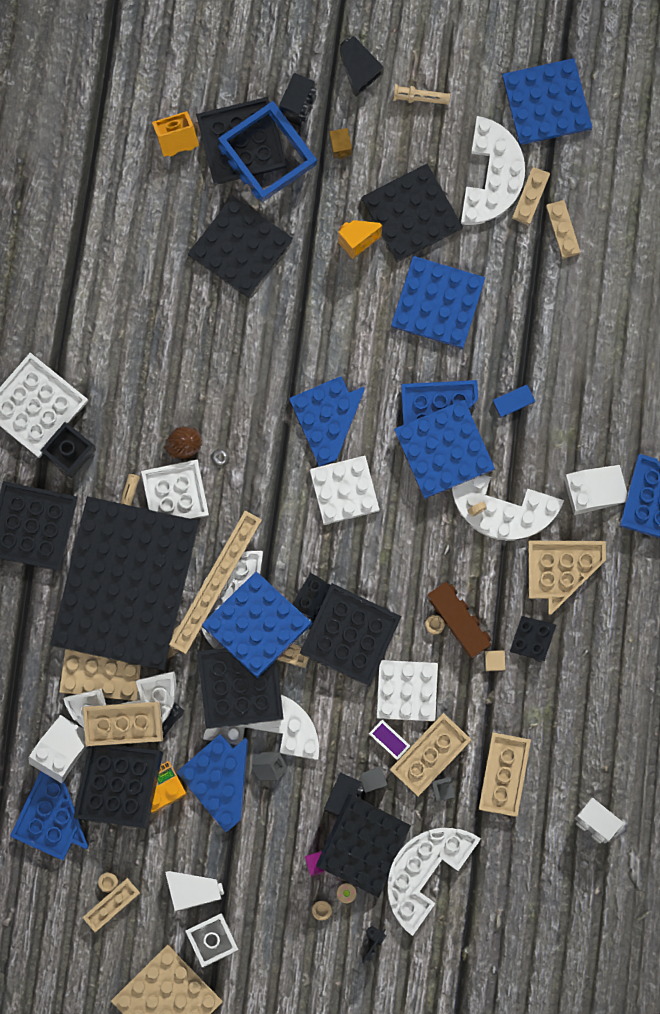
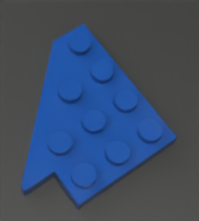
[289,376,365,467]
[401,380,478,425]
[619,454,660,538]
[176,734,248,832]
[10,771,88,861]

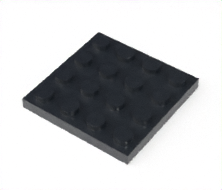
[196,97,286,185]
[361,163,463,263]
[188,195,293,298]
[0,481,78,572]
[299,583,402,687]
[197,648,284,729]
[74,744,163,829]
[316,794,411,897]

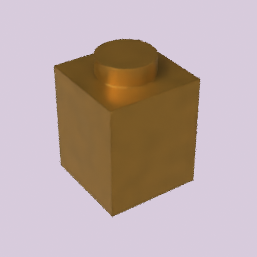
[329,128,352,159]

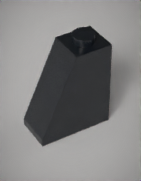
[340,36,384,97]

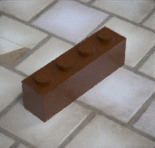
[427,582,491,660]

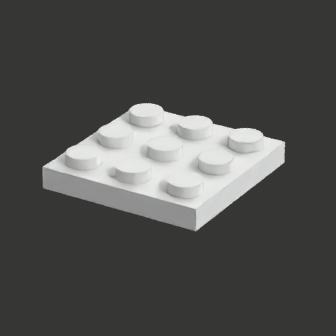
[310,456,380,525]
[141,460,209,519]
[377,660,438,722]

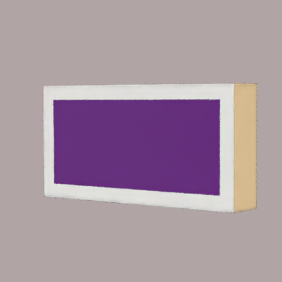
[369,720,411,761]

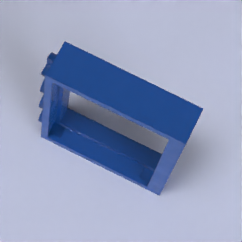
[217,101,317,203]

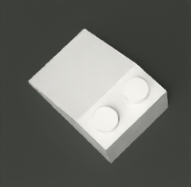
[564,465,628,515]
[29,715,87,783]

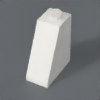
[165,871,224,911]

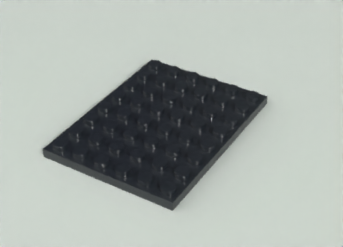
[51,496,200,671]

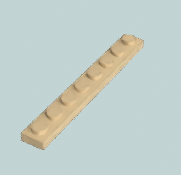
[169,511,262,655]

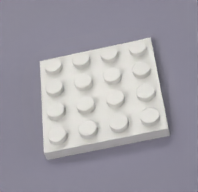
[0,353,88,458]

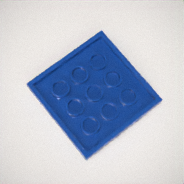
[502,58,592,145]
[391,256,485,349]
[394,400,495,499]
[202,571,312,678]

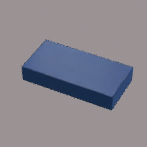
[492,385,535,418]

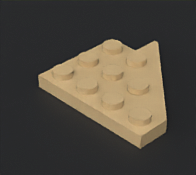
[528,541,606,615]

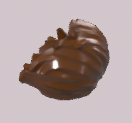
[164,427,202,460]

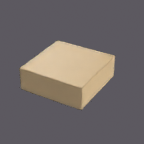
[485,651,505,671]

